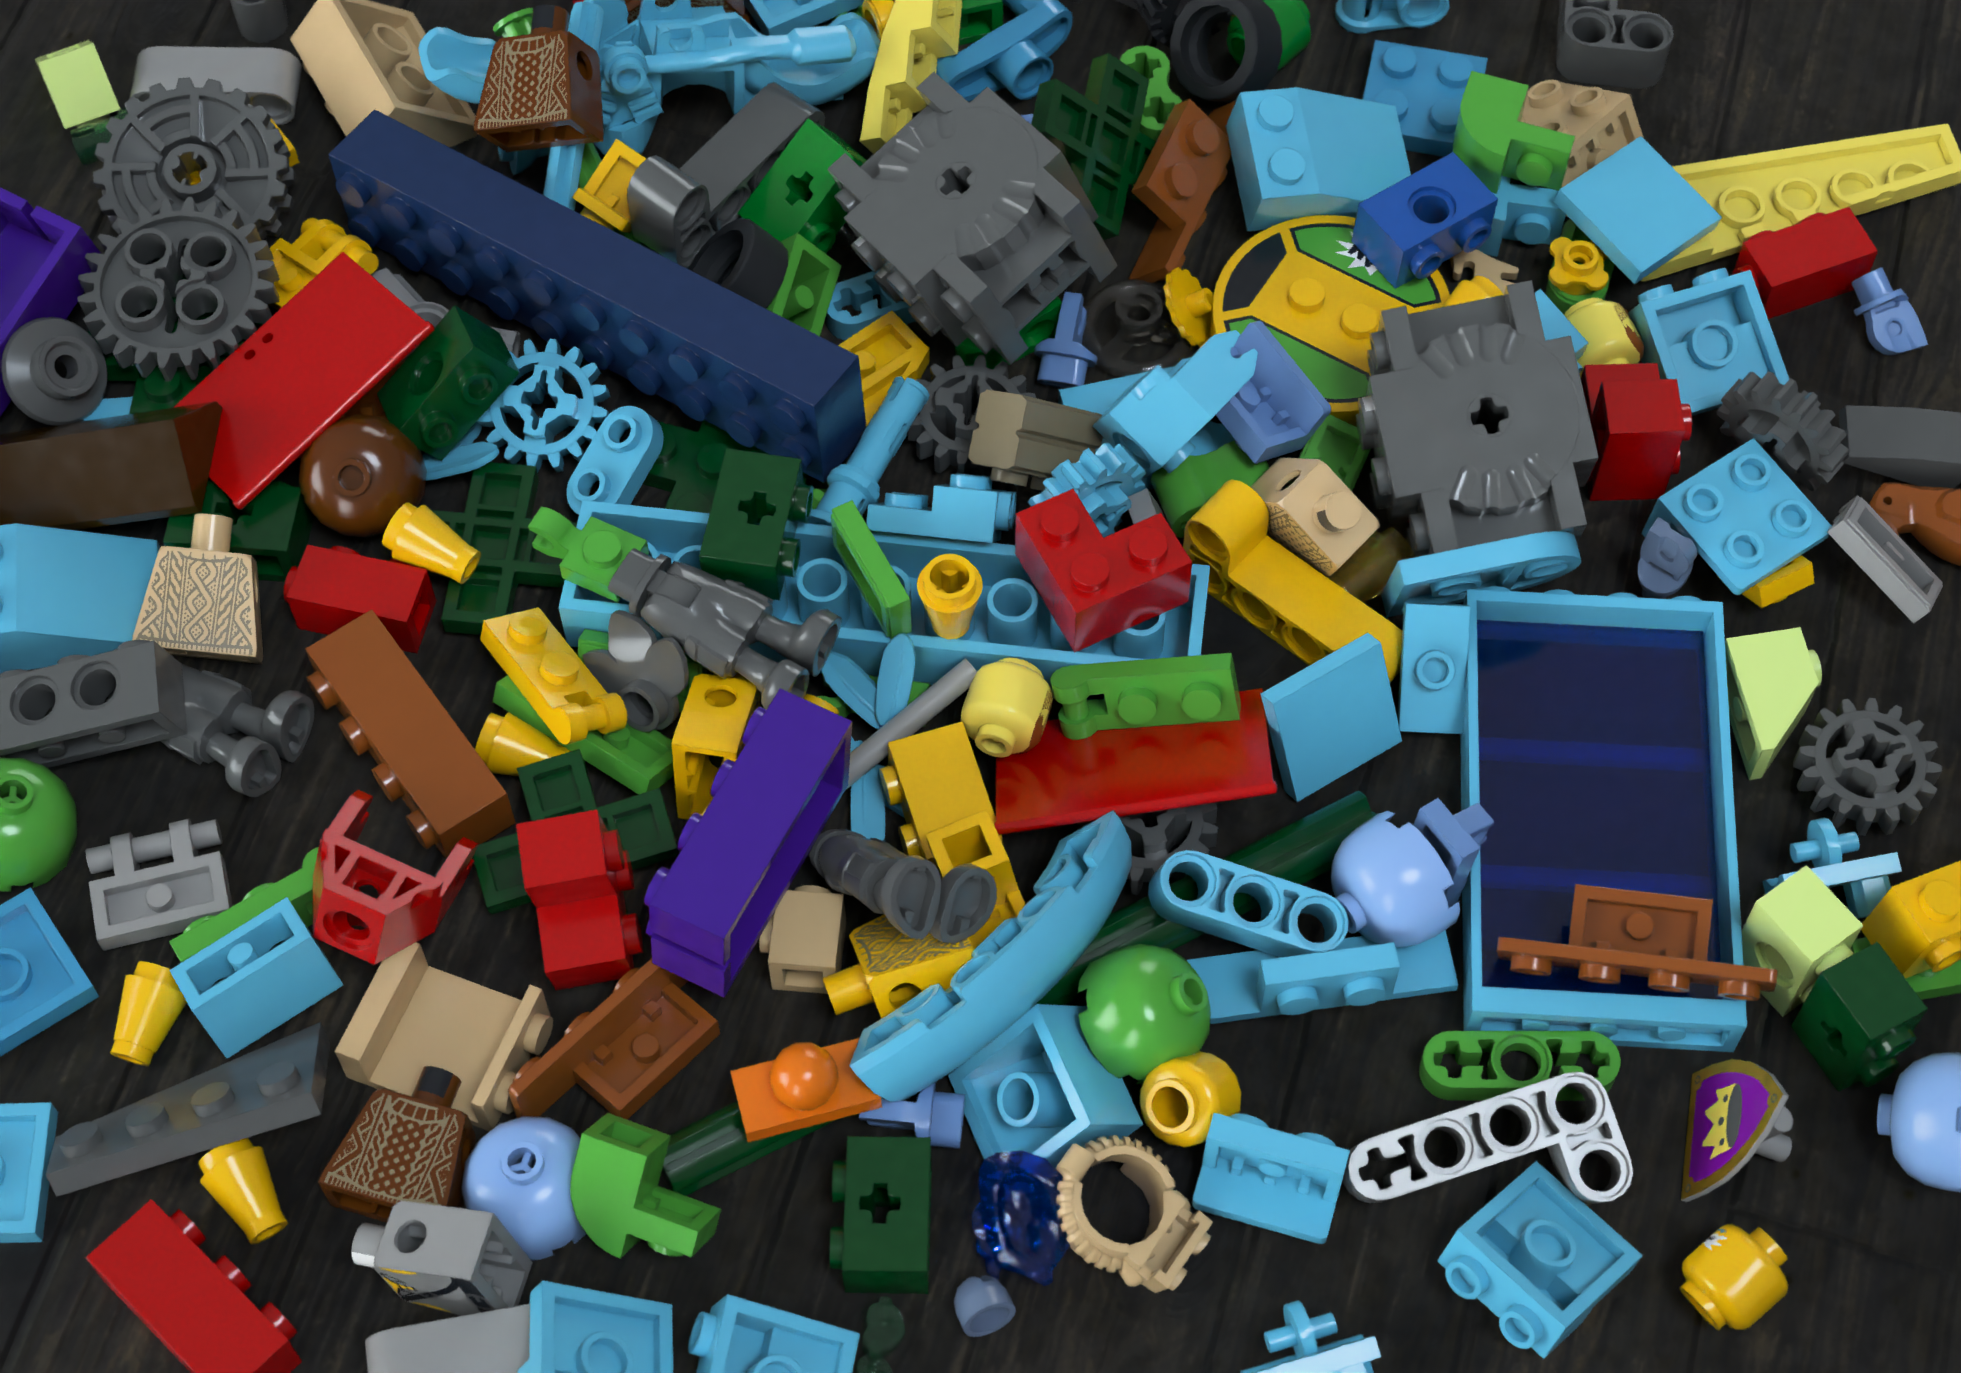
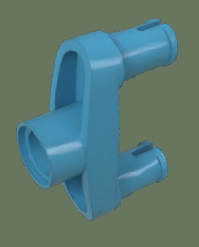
[936,0,1073,102]

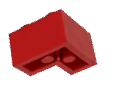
[1581,363,1692,501]
[1015,489,1192,653]
[516,810,643,991]

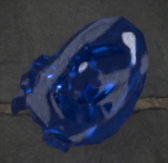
[972,1150,1070,1286]

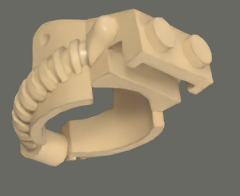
[1056,1135,1213,1293]

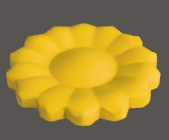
[1163,267,1213,347]

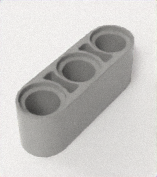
[129,46,302,125]
[365,1304,530,1373]

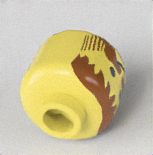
[1564,298,1644,378]
[961,657,1053,757]

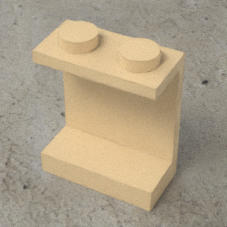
[335,942,553,1131]

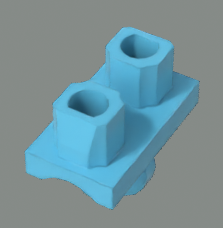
[1762,818,1902,919]
[1240,1300,1381,1373]

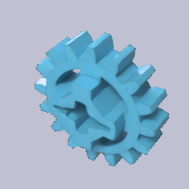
[478,338,610,472]
[1028,442,1146,538]

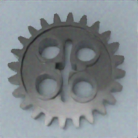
[78,197,280,381]

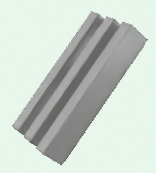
[1827,495,1943,623]

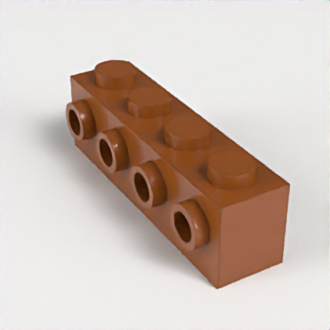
[305,609,516,859]

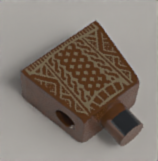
[473,5,604,152]
[318,1066,476,1223]

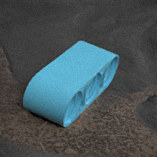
[1148,850,1348,957]

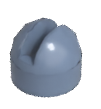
[954,1275,1016,1337]

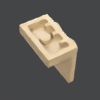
[1521,80,1643,217]

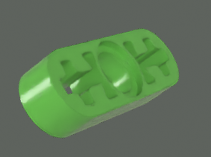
[1419,1031,1621,1101]

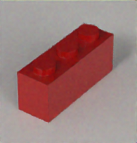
[85,1199,302,1373]

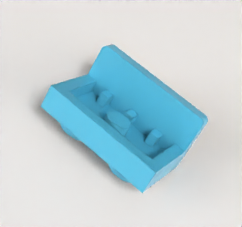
[1192,1113,1350,1244]

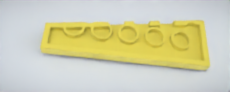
[1641,123,1961,282]

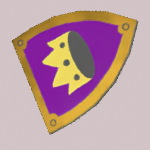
[1681,1059,1793,1202]

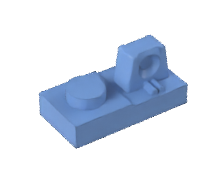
[1413,798,1494,908]

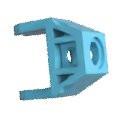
[1093,330,1258,479]

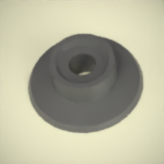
[1,317,108,426]

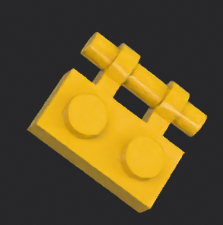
[268,218,379,311]

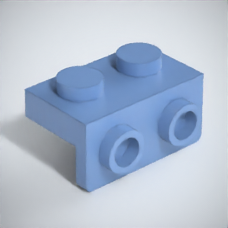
[1216,321,1331,464]

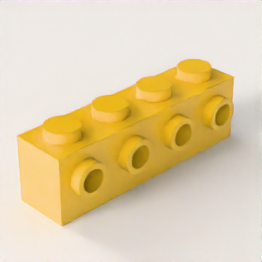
[1861,860,1961,979]

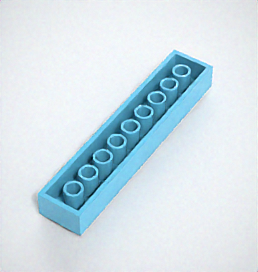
[559,500,1210,700]

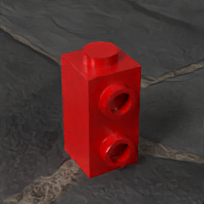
[1732,207,1878,319]
[284,544,437,654]

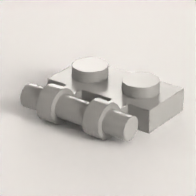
[86,819,232,951]

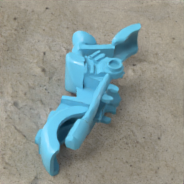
[418,0,880,175]

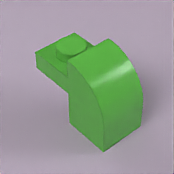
[1453,70,1575,194]
[570,1113,721,1259]

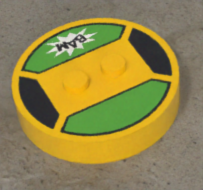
[1210,215,1450,427]

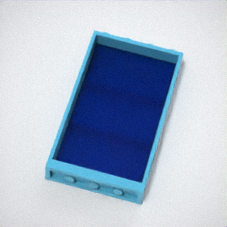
[1460,586,1747,1052]

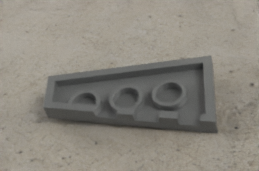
[46,1022,330,1197]

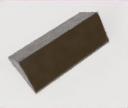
[0,401,222,530]

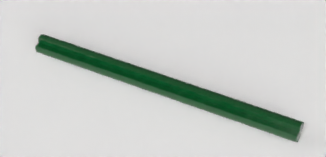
[661,791,1377,1196]

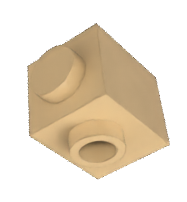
[760,885,846,994]

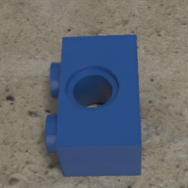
[1352,152,1498,289]

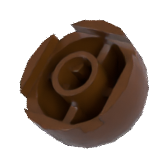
[299,414,427,538]

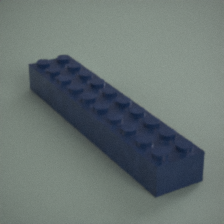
[328,109,866,484]

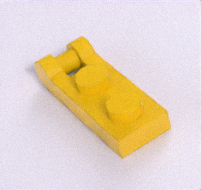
[480,607,627,745]

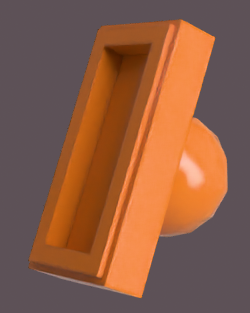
[730,1038,882,1142]

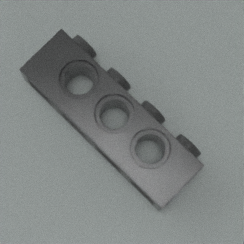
[0,640,187,768]

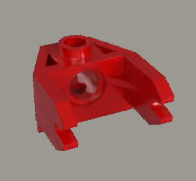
[313,790,479,965]

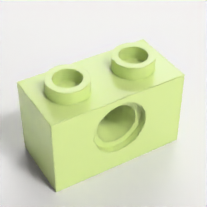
[1742,865,1863,1017]

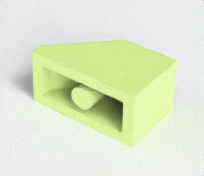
[35,40,121,135]
[1725,627,1822,780]

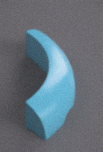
[849,810,1132,1102]

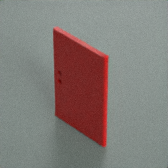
[173,252,435,510]
[994,688,1278,835]

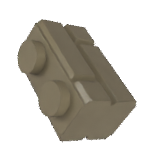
[968,389,1103,491]

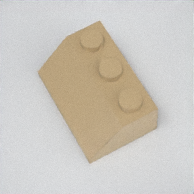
[290,0,478,147]

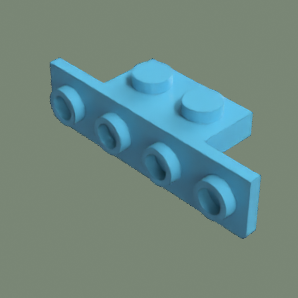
[1187,930,1458,1024]

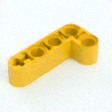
[1183,479,1402,683]

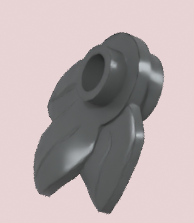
[583,610,689,732]

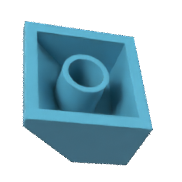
[948,1004,1143,1194]

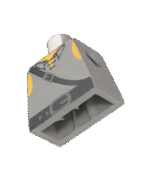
[352,1201,533,1316]

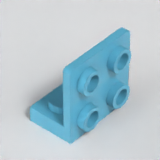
[1641,438,1831,595]

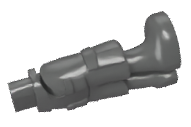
[608,548,842,710]
[108,648,314,797]
[807,829,997,944]

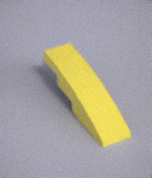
[860,0,962,154]

